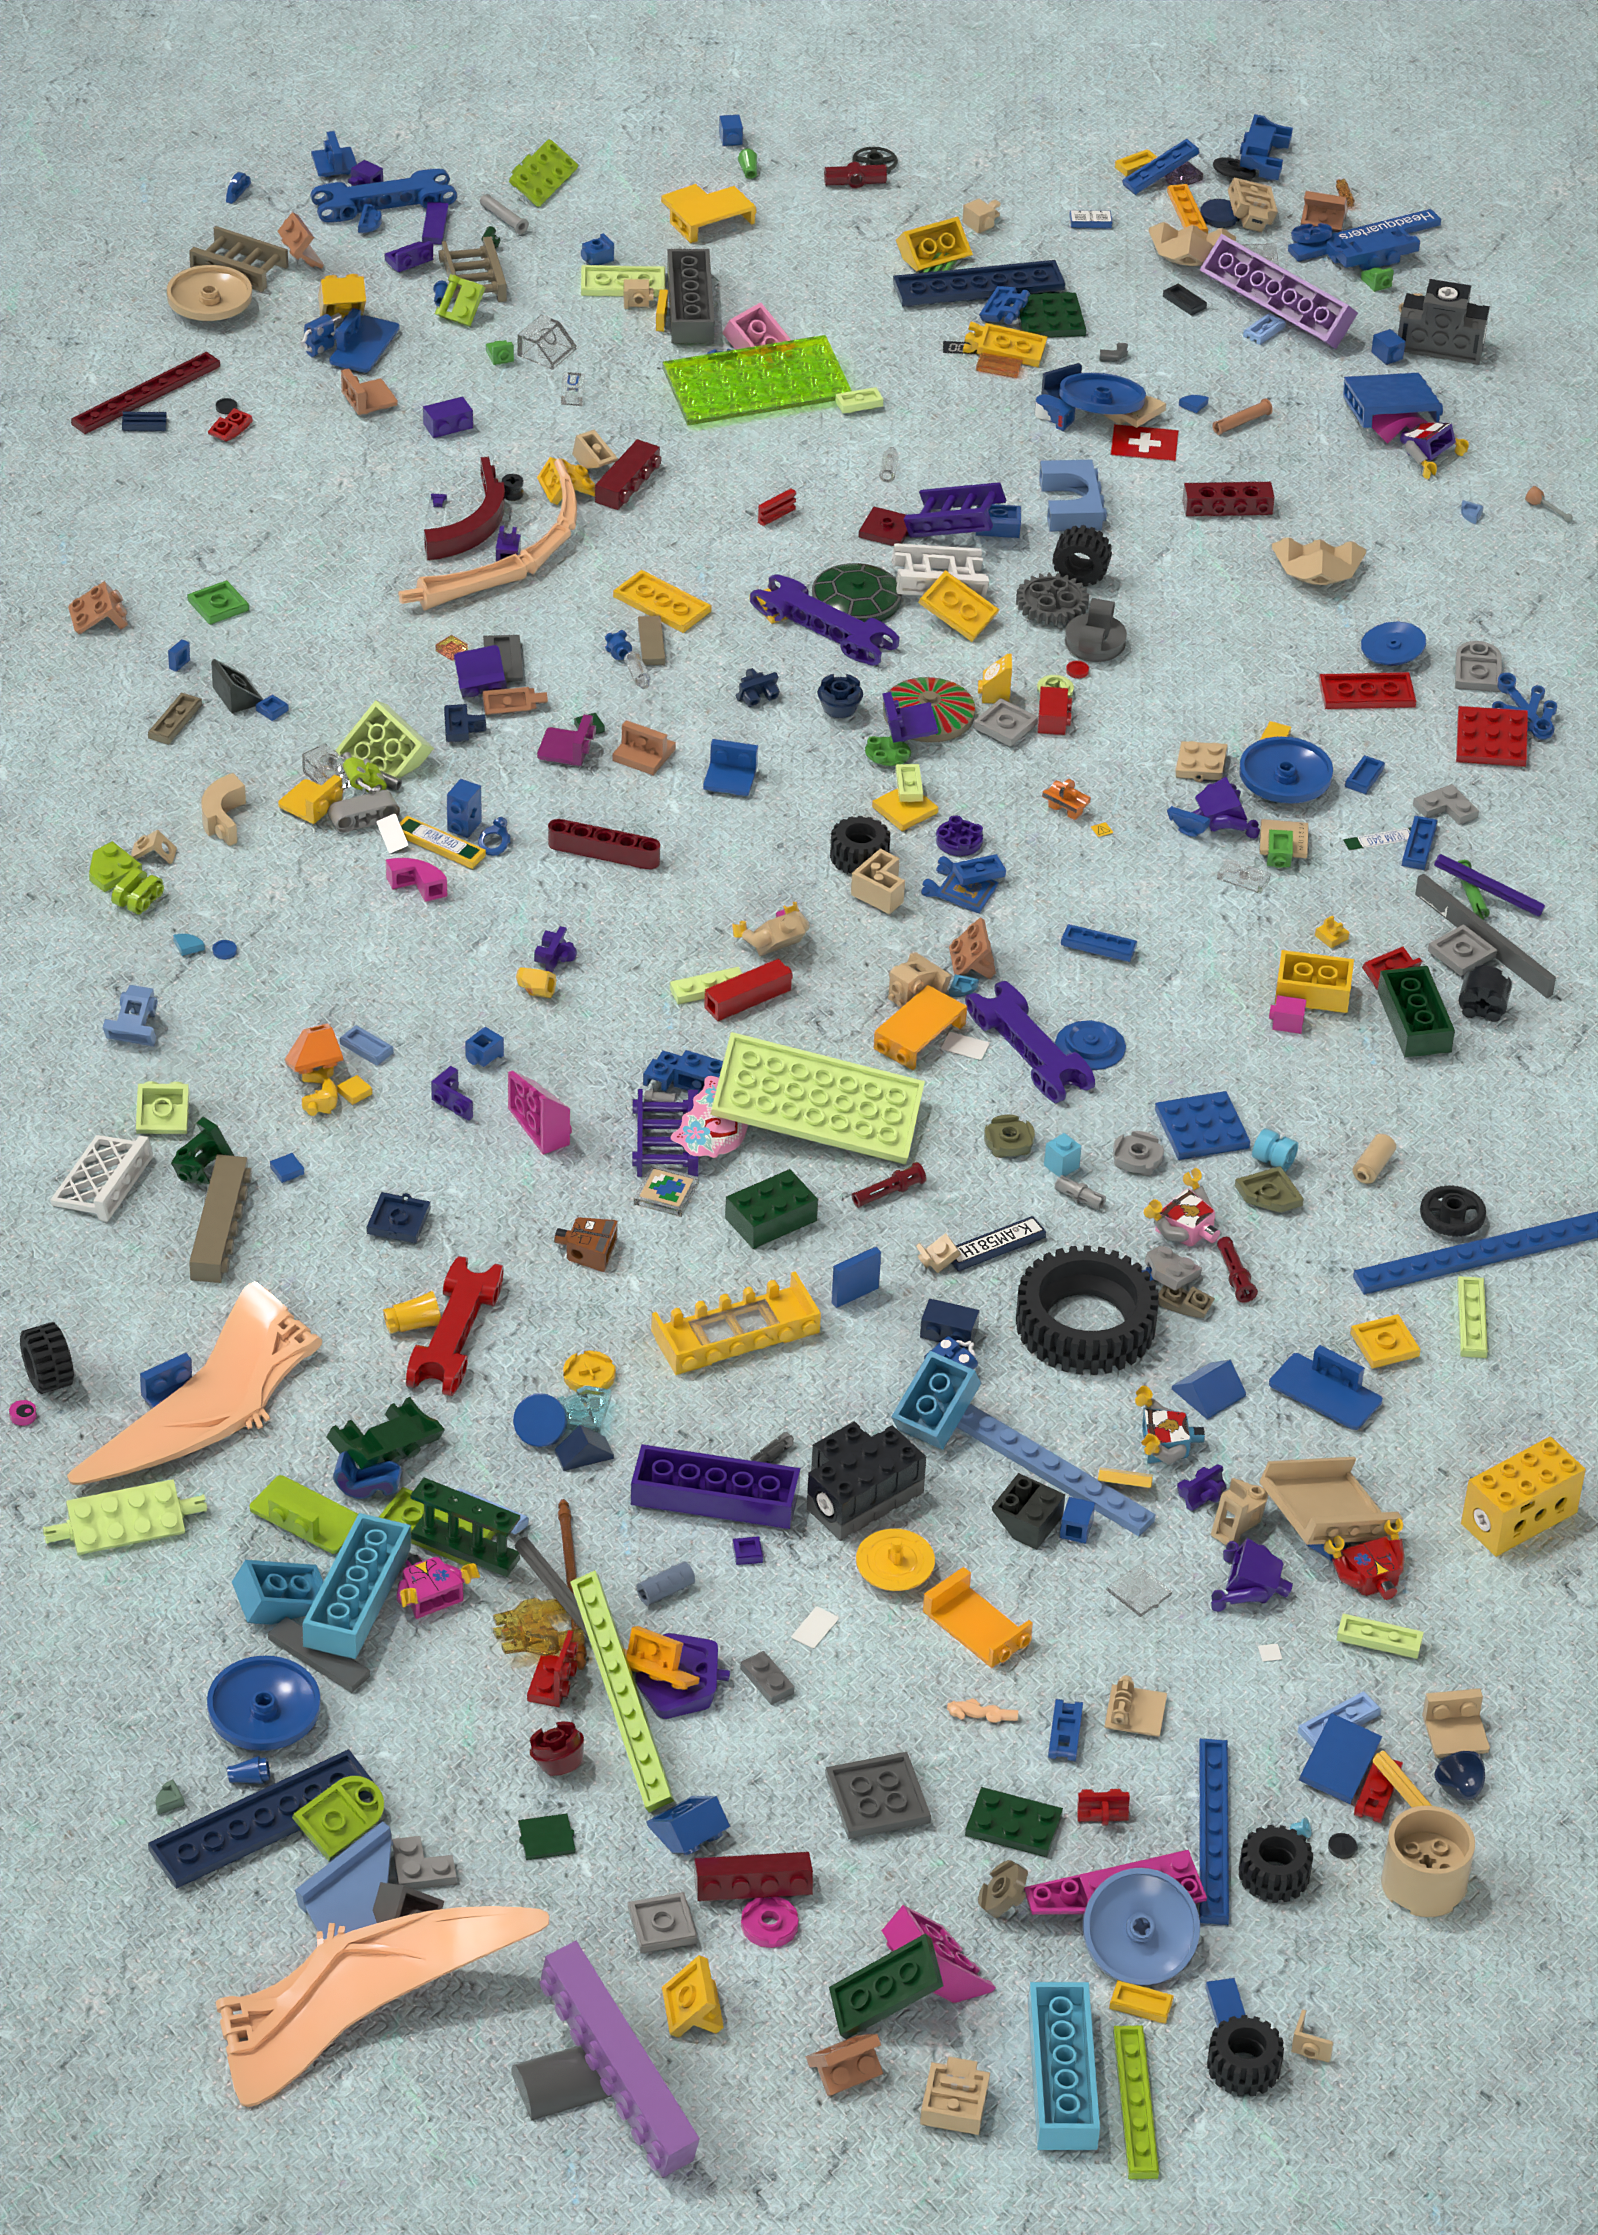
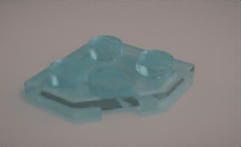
[557,1386,612,1434]

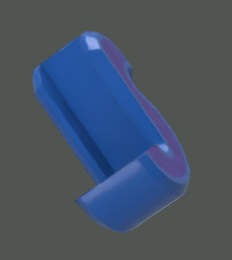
[333,1451,402,1499]

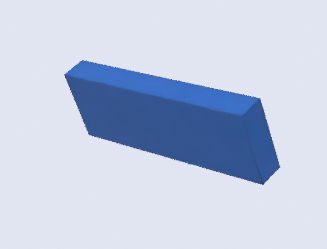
[1401,816,1438,870]

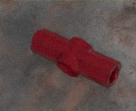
[824,162,887,189]

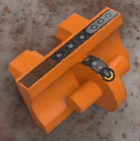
[1042,779,1091,820]

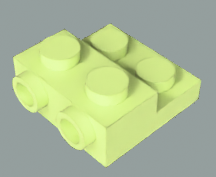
[136,1081,190,1134]

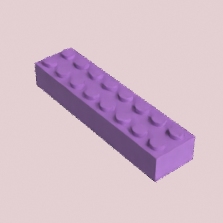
[1200,234,1358,349]
[539,1940,700,2178]

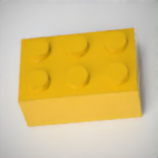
[318,274,366,318]
[1274,950,1354,1013]

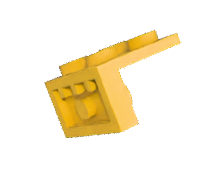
[537,457,595,505]

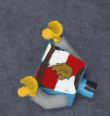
[1135,1385,1205,1464]

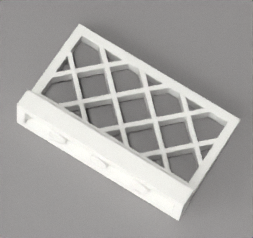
[50,1135,153,1222]

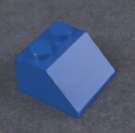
[646,1796,731,1855]

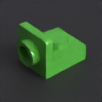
[1361,267,1394,292]
[486,340,514,365]
[1267,829,1293,868]

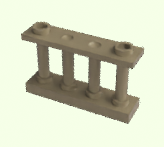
[189,226,288,292]
[438,237,507,302]

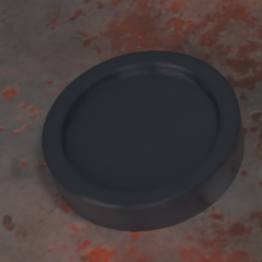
[215,398,237,414]
[1328,1833,1357,1859]

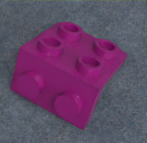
[537,714,596,766]

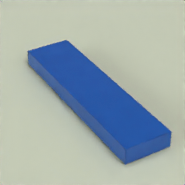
[1122,138,1200,195]

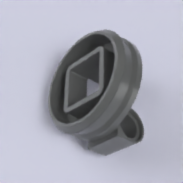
[1065,598,1127,662]

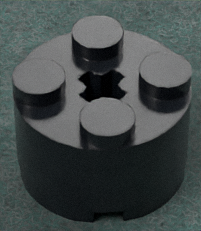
[1458,965,1512,1022]

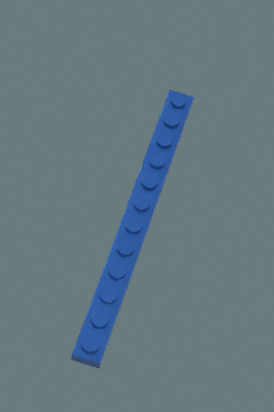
[1353,1211,1598,1295]

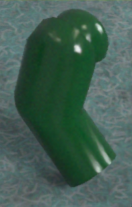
[481,226,501,249]

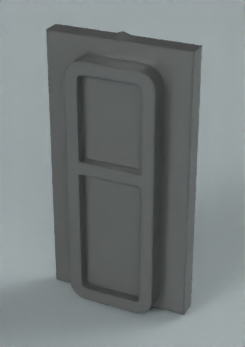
[483,635,523,682]

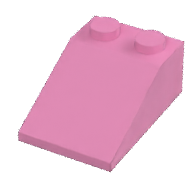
[722,302,800,371]

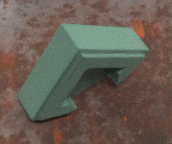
[155,1779,185,1815]

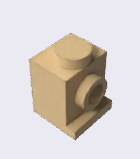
[624,279,653,309]

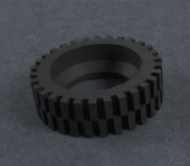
[1016,1245,1159,1375]

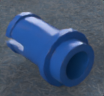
[433,280,448,306]

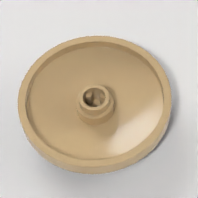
[167,265,252,321]

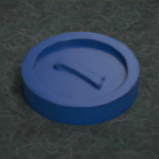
[212,940,237,960]

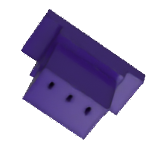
[431,493,447,507]

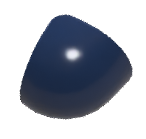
[1434,1751,1485,1800]

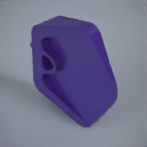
[635,1633,730,1719]

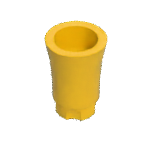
[383,1290,441,1334]

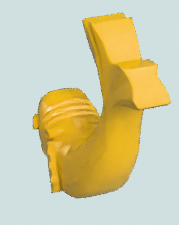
[301,1067,338,1116]

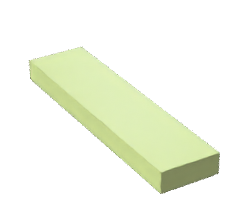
[1457,1276,1488,1358]

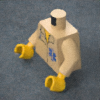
[732,902,810,956]

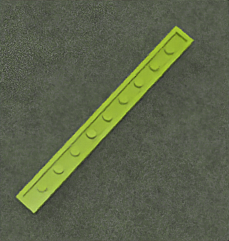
[570,1570,674,1812]

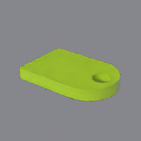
[292,1776,384,1861]

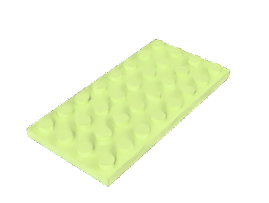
[710,1032,925,1164]

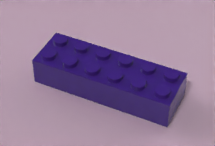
[631,1444,801,1529]

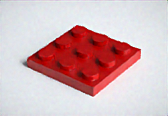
[1456,706,1528,767]

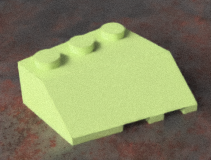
[333,700,434,778]

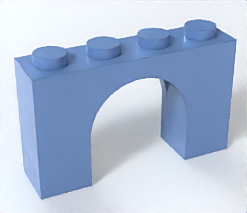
[1039,459,1107,532]

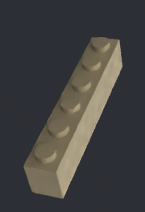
[189,1154,252,1283]

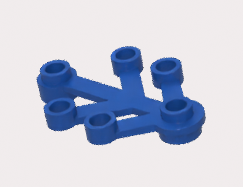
[1492,673,1557,739]

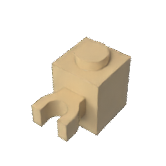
[962,198,1001,234]

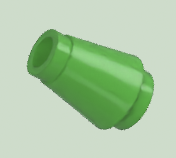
[738,149,758,179]

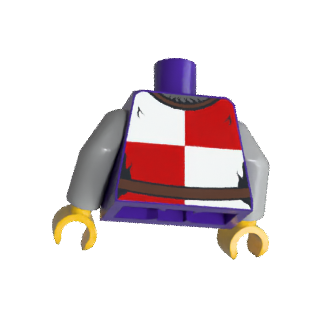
[1400,423,1469,479]

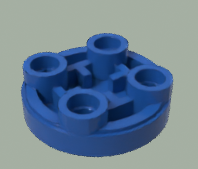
[513,1393,567,1447]

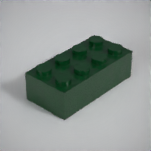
[1377,966,1455,1058]

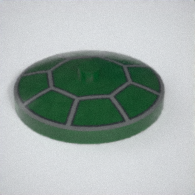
[812,563,902,622]

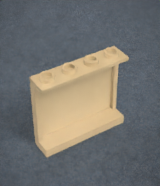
[1259,1457,1403,1545]

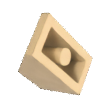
[572,430,618,468]

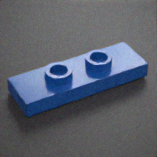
[1061,924,1137,962]

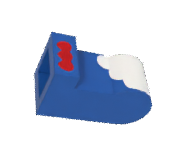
[1035,394,1076,431]

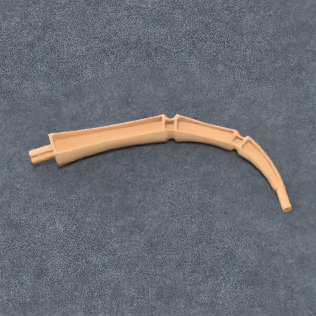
[398,459,577,611]

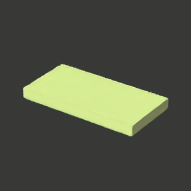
[581,265,665,297]

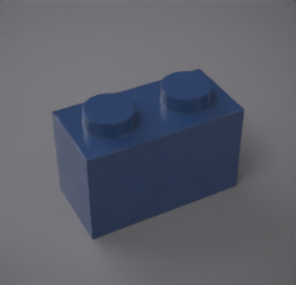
[920,1298,980,1349]

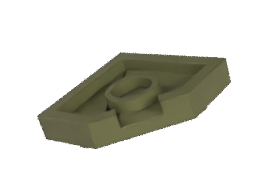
[1235,1166,1304,1213]

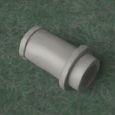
[644,1089,675,1102]

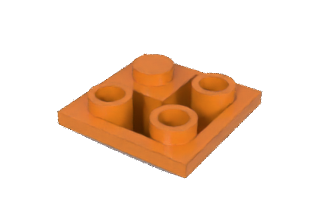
[285,1023,344,1074]

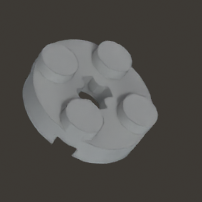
[1113,1131,1164,1176]

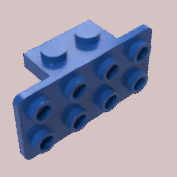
[330,308,400,373]
[1269,1345,1383,1430]

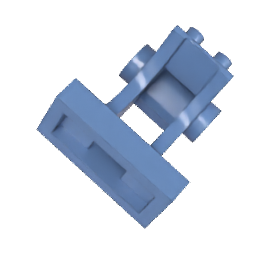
[102,985,158,1047]

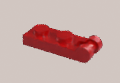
[1354,1760,1403,1823]

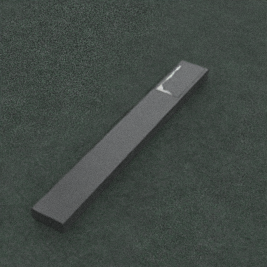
[1415,874,1556,998]

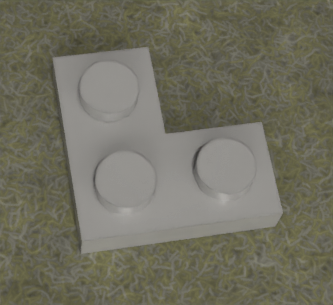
[1413,784,1479,825]
[392,1836,457,1889]

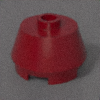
[530,1721,584,1776]

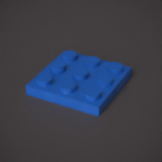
[1155,1091,1250,1160]

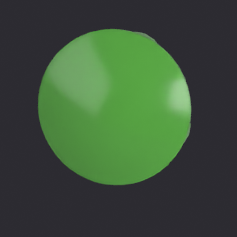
[865,735,911,766]

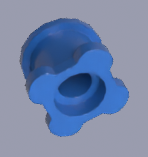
[605,630,632,660]

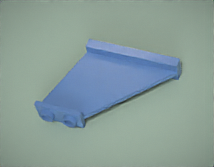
[295,1821,393,1939]

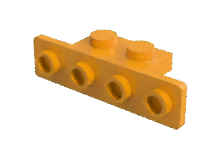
[623,1626,700,1690]

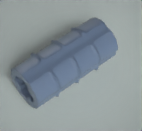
[636,1561,695,1606]

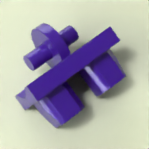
[534,926,577,973]
[1177,1464,1227,1511]

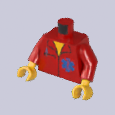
[1324,1518,1405,1600]

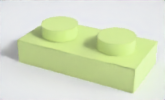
[835,387,883,414]
[895,764,923,802]

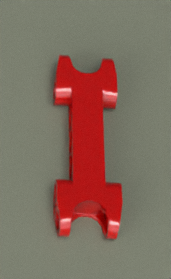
[406,1256,504,1396]

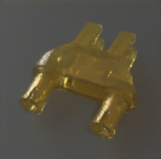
[493,1597,585,1656]

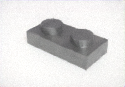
[740,1651,795,1705]

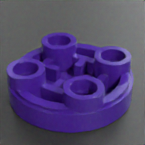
[936,815,983,856]

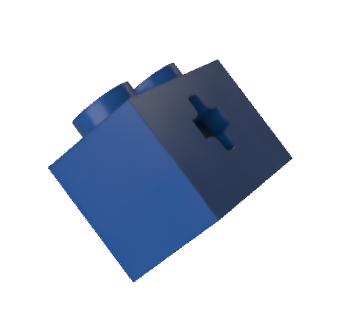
[447,778,482,838]

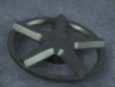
[852,147,898,174]

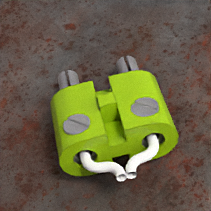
[343,752,387,793]

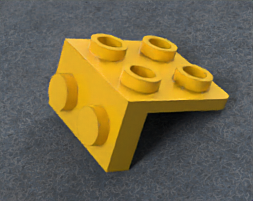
[278,774,343,824]

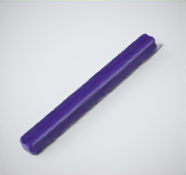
[1434,854,1545,917]

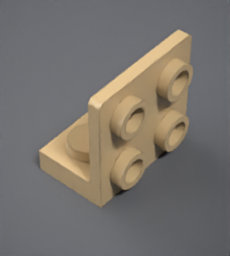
[1422,1688,1490,1758]

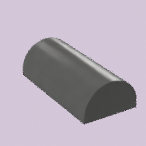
[511,2045,612,2121]

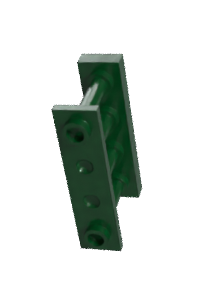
[410,1477,520,1577]

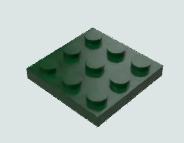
[1018,292,1086,338]

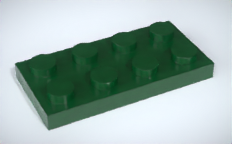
[829,1933,944,2040]

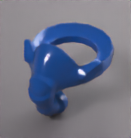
[478,817,511,856]

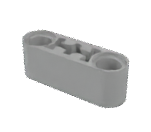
[327,790,400,833]

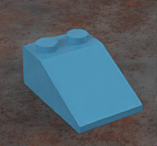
[232,1560,323,1625]

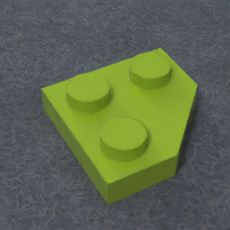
[89,841,142,892]

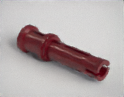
[851,1162,927,1208]
[1217,1236,1258,1303]

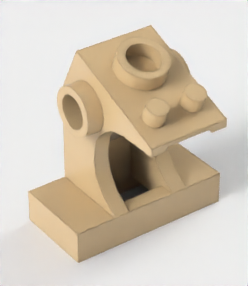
[888,952,952,1007]
[1210,1478,1269,1545]

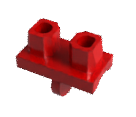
[1077,1789,1130,1826]

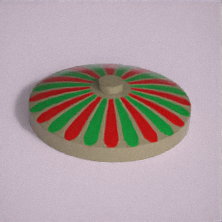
[883,677,975,742]

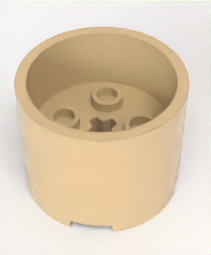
[1381,1806,1475,1917]

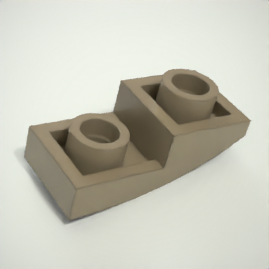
[1158,1285,1215,1318]

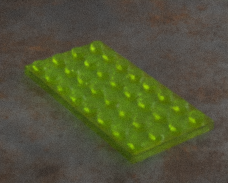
[662,335,852,426]

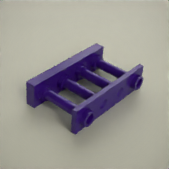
[904,482,1007,538]
[632,1089,698,1178]

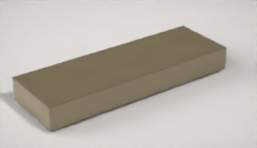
[638,616,665,665]
[148,692,202,745]

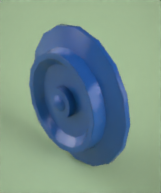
[1361,621,1426,666]
[1055,1020,1126,1070]

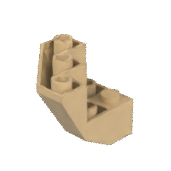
[1149,222,1236,266]
[1272,538,1366,585]

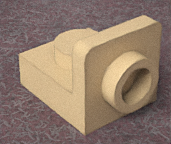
[916,1233,962,1273]

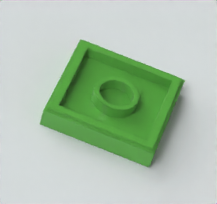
[187,580,249,625]

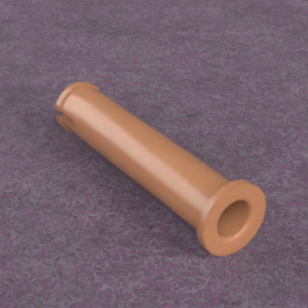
[1212,398,1273,435]

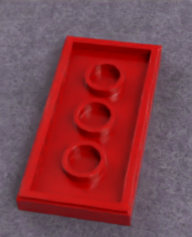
[1319,672,1416,709]

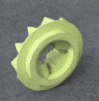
[1037,675,1074,697]

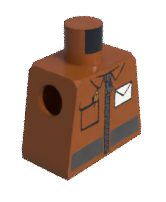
[554,1217,618,1272]

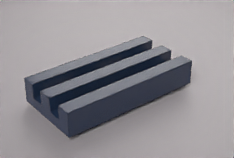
[122,412,167,431]

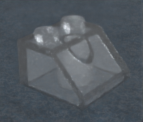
[517,314,577,370]

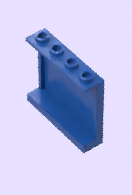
[1343,372,1443,428]

